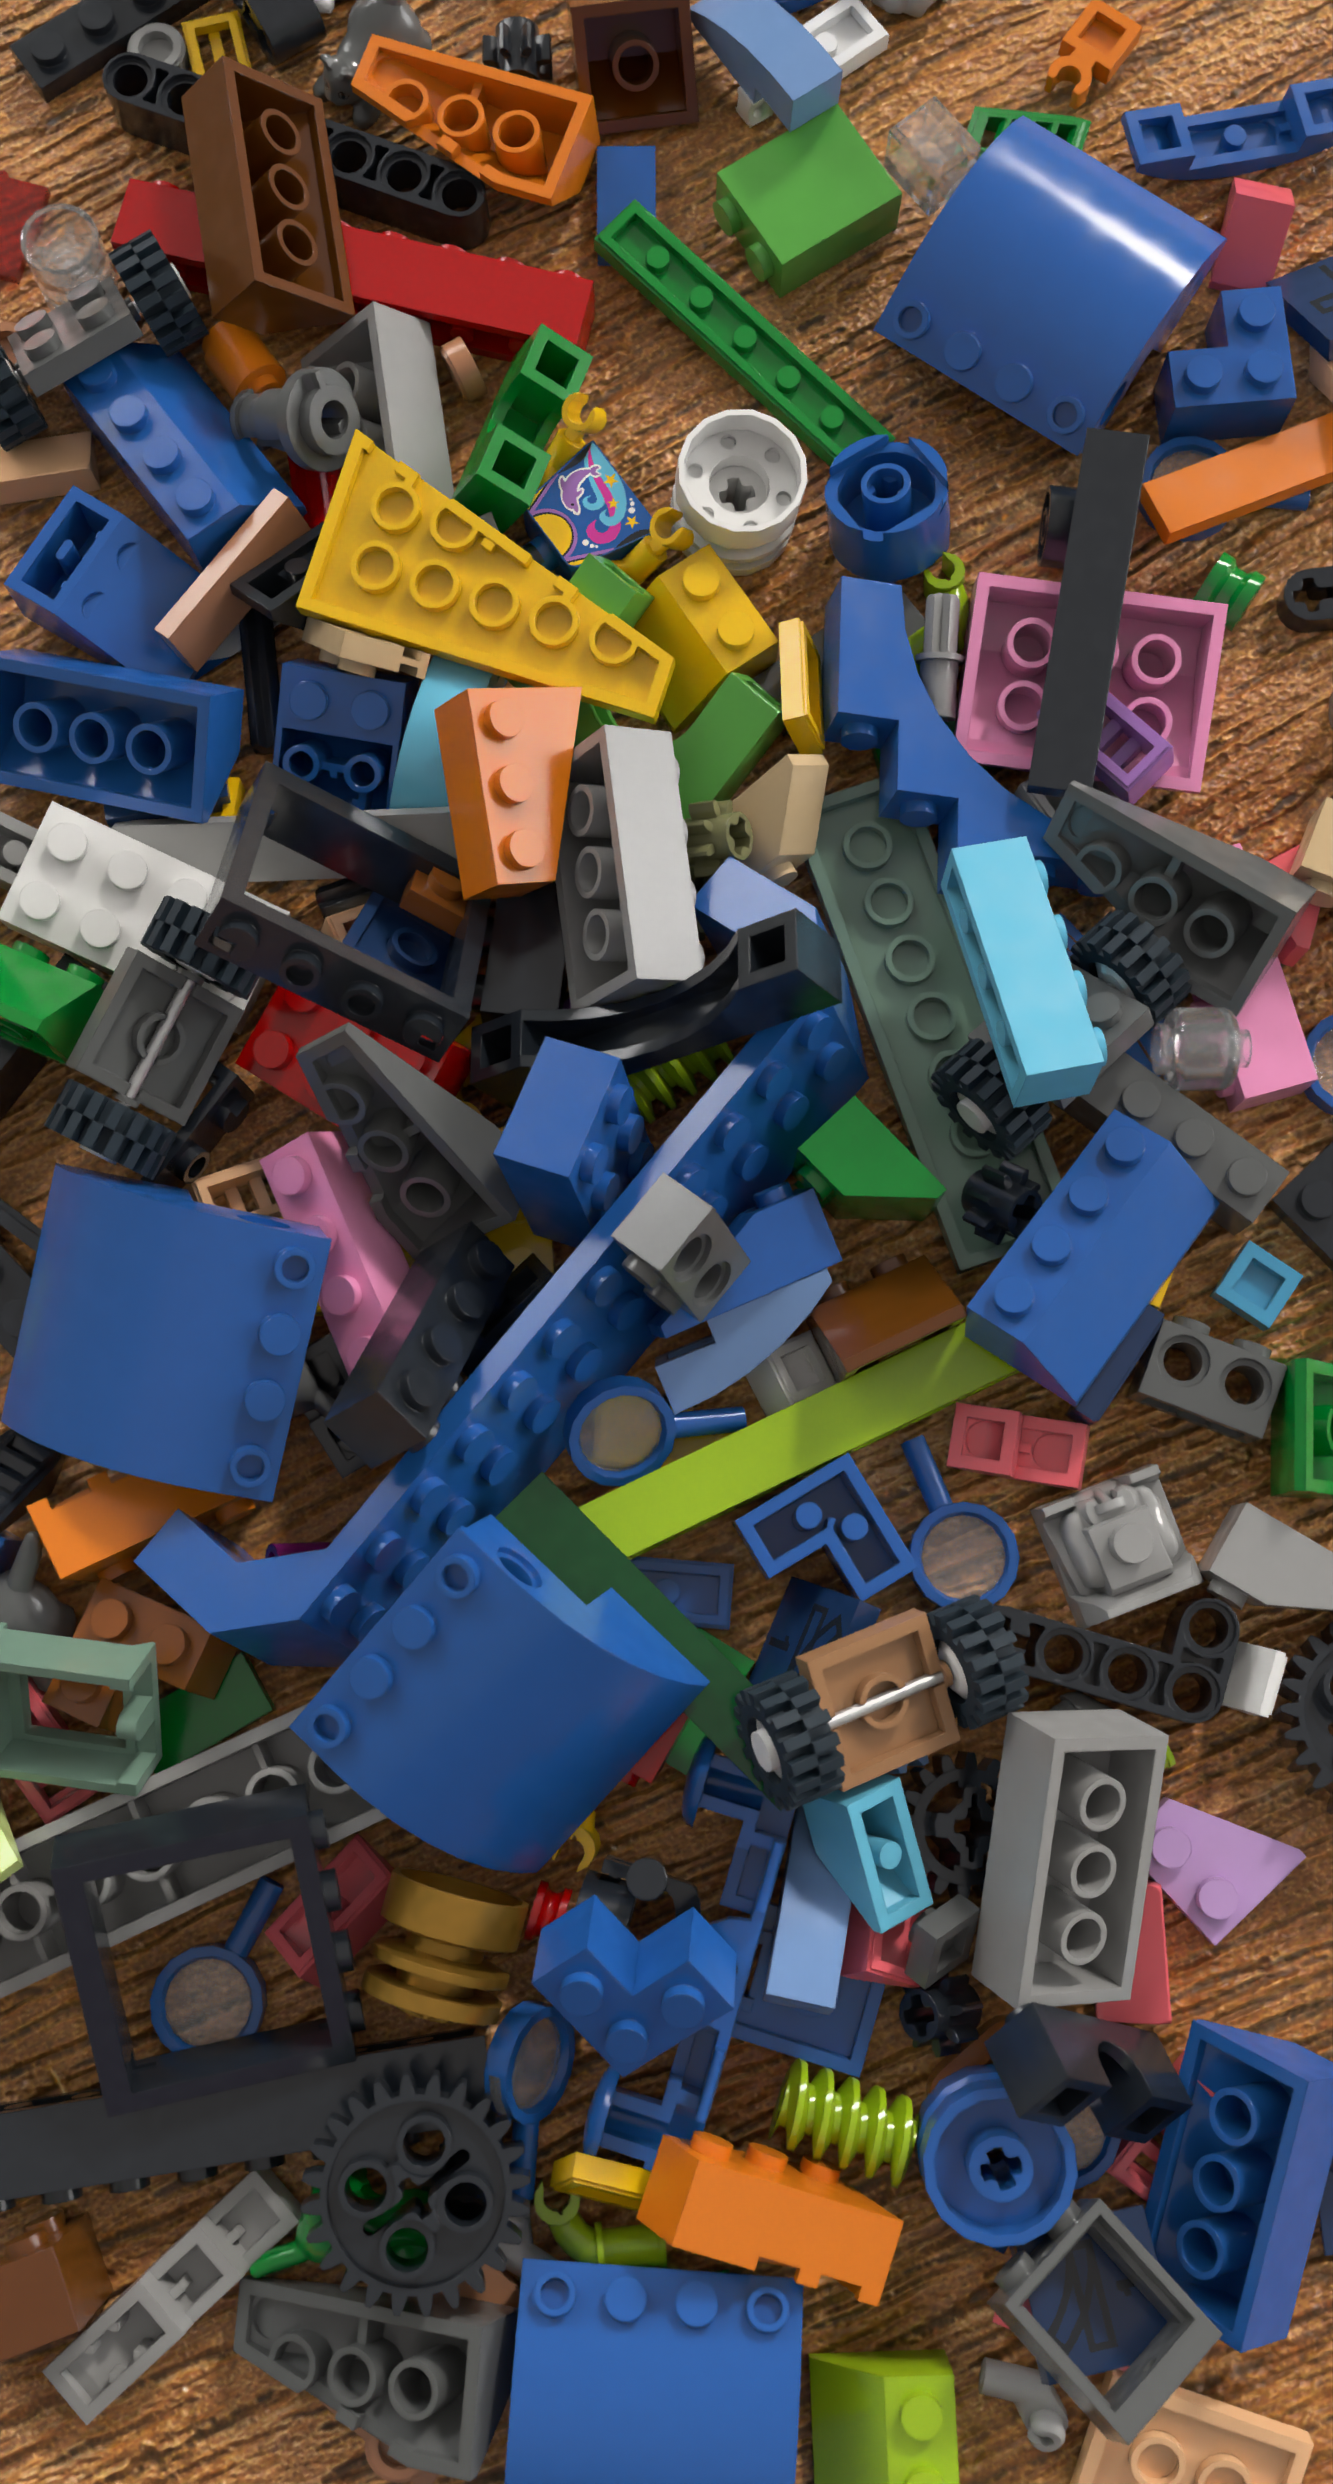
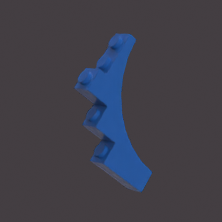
[822,576,1103,897]

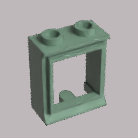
[0,1622,162,1797]

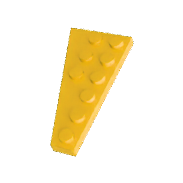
[296,429,675,725]

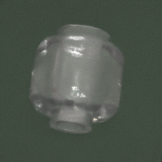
[1151,1007,1252,1091]

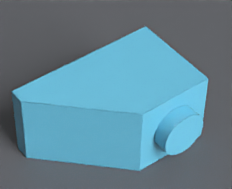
[803,1773,934,1934]

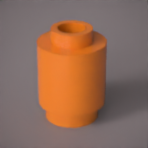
[202,321,287,401]

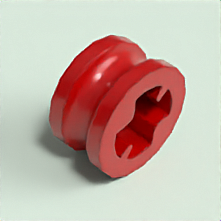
[523,1880,573,1942]

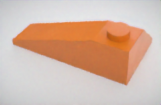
[351,34,601,207]

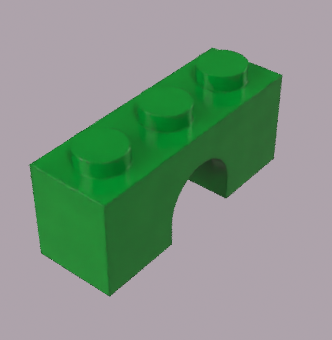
[452,323,593,534]

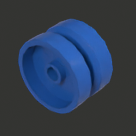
[915,2064,1078,2248]

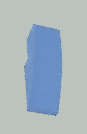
[690,0,843,132]
[655,1268,832,1415]
[762,1805,851,2015]

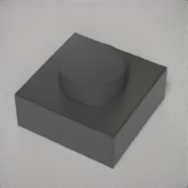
[905,1893,980,1989]

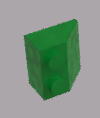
[0,940,105,1069]
[791,1095,947,1221]

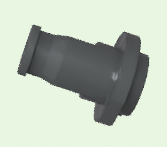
[230,367,361,472]

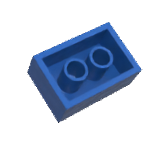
[493,1036,654,1248]

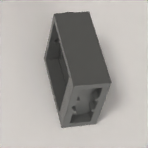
[987,2198,1223,2445]

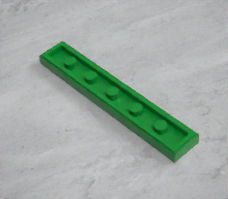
[593,199,896,466]

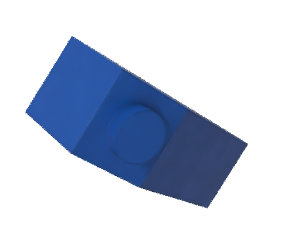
[647,1181,843,1339]

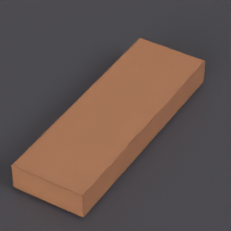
[154,488,311,672]

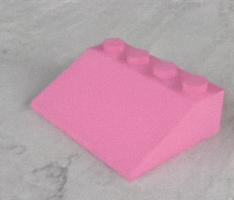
[954,572,1228,794]

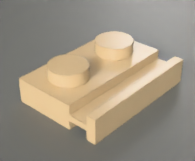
[302,616,431,680]

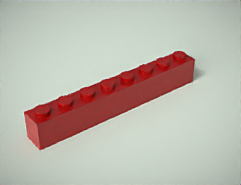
[110,178,596,362]

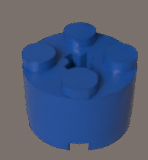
[824,434,950,584]

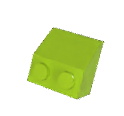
[809,2349,960,2484]

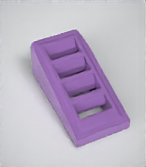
[1036,691,1174,805]

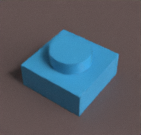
[1210,1240,1303,1331]

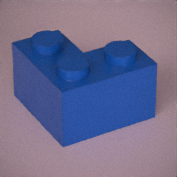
[1153,286,1297,445]
[733,1453,918,1601]
[531,1894,737,2077]

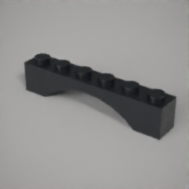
[470,908,842,1109]

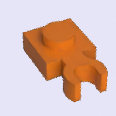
[1044,0,1143,110]

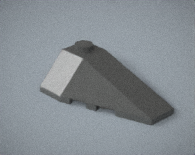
[1043,780,1317,1018]
[296,1022,520,1260]
[233,2275,518,2482]

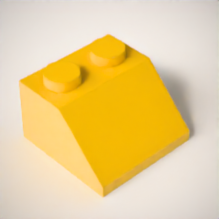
[634,544,779,734]

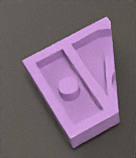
[1149,1797,1306,1946]

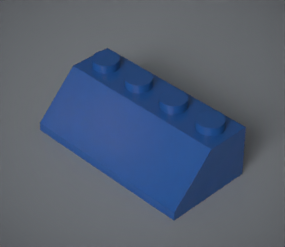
[63,343,308,572]
[0,648,244,824]
[965,1109,1220,1407]
[1145,2019,1333,2353]

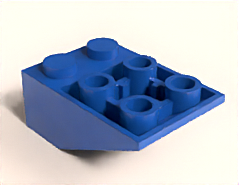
[4,485,200,680]
[270,658,420,814]

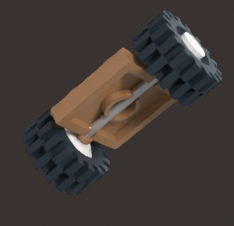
[734,1594,1030,1811]

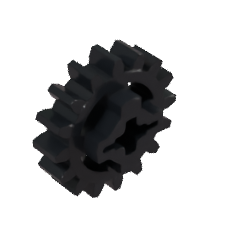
[903,1751,1000,1899]

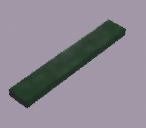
[495,1472,783,1811]

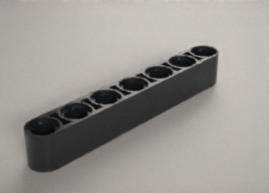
[102,52,491,250]

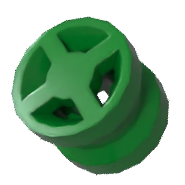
[1193,552,1266,632]

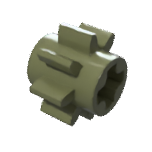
[684,800,753,879]

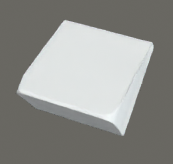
[745,1330,837,1417]
[1222,1641,1288,1718]

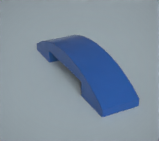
[1121,78,1333,180]

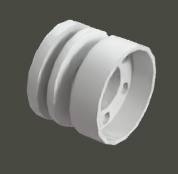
[670,409,807,576]

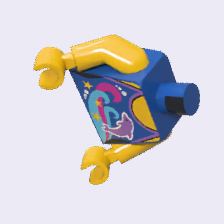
[521,392,694,585]

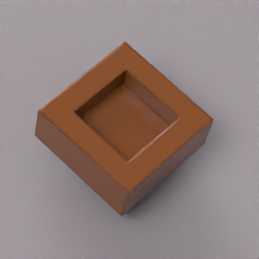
[399,867,467,937]

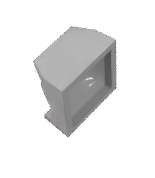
[1030,1464,1204,1629]

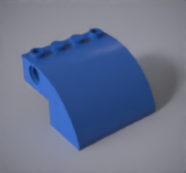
[873,115,1228,456]
[1,1163,332,1502]
[289,1514,710,1873]
[505,2258,804,2484]

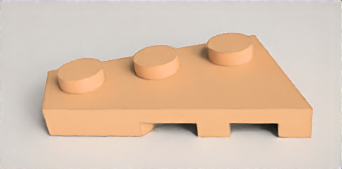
[1070,2369,1314,2484]

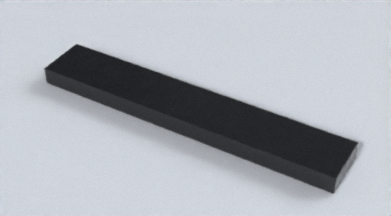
[1026,427,1150,798]

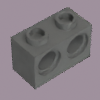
[611,1172,751,1323]
[1126,1315,1287,1444]

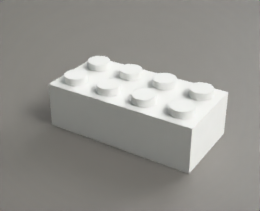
[0,801,291,1035]

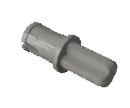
[915,593,965,722]

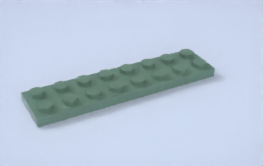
[805,778,1061,1275]

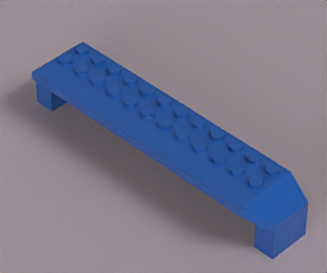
[134,856,869,1667]

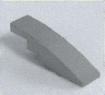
[42,2169,302,2426]

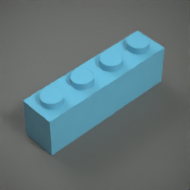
[941,836,1107,1108]

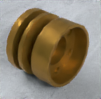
[360,1867,529,2026]

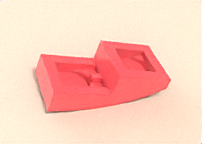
[946,1402,1090,1491]

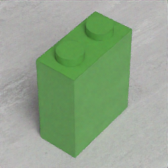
[713,104,902,298]

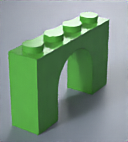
[503,553,785,819]

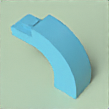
[389,656,508,809]

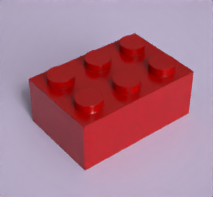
[235,985,471,1127]

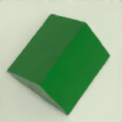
[1270,1358,1333,1499]

